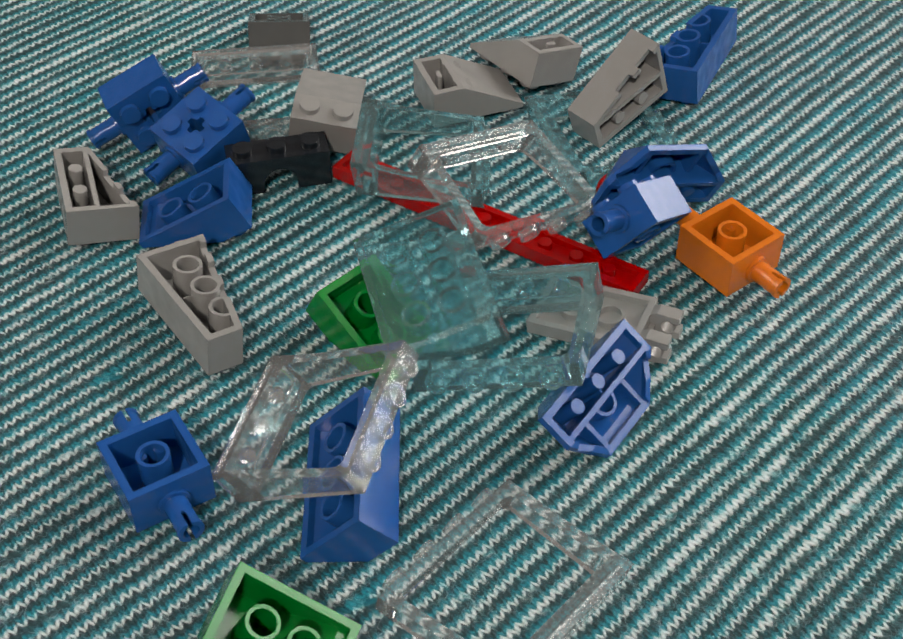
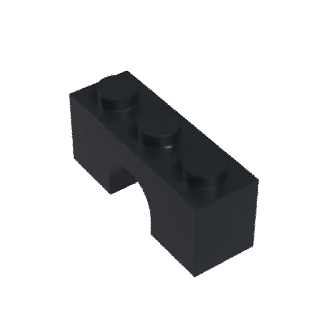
[224,131,332,195]

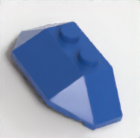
[591,144,725,206]
[538,319,651,458]

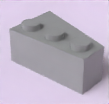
[567,28,668,148]
[53,147,140,246]

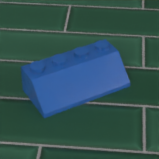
[300,387,400,563]

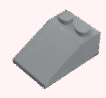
[289,68,367,154]

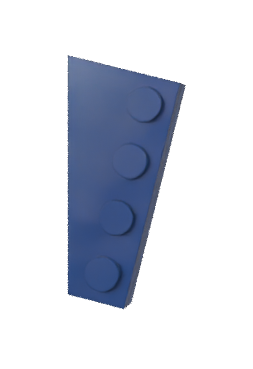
[660,5,737,104]

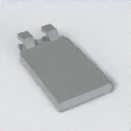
[526,274,684,365]

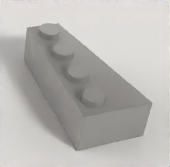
[136,234,243,376]

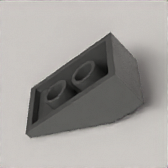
[248,13,311,64]

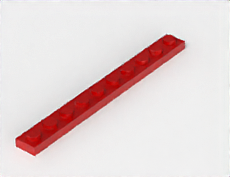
[332,150,649,293]

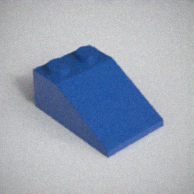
[139,157,252,248]

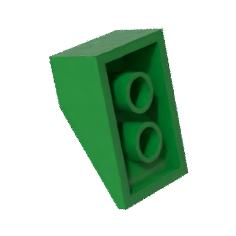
[306,256,443,386]
[196,561,362,639]

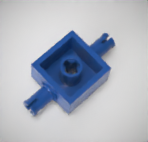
[86,54,210,153]
[143,84,256,186]
[582,175,692,259]
[96,408,216,542]

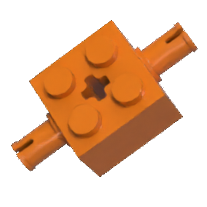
[675,197,791,298]

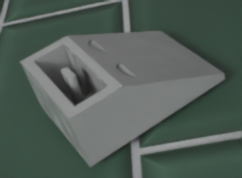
[470,34,583,89]
[413,54,524,126]

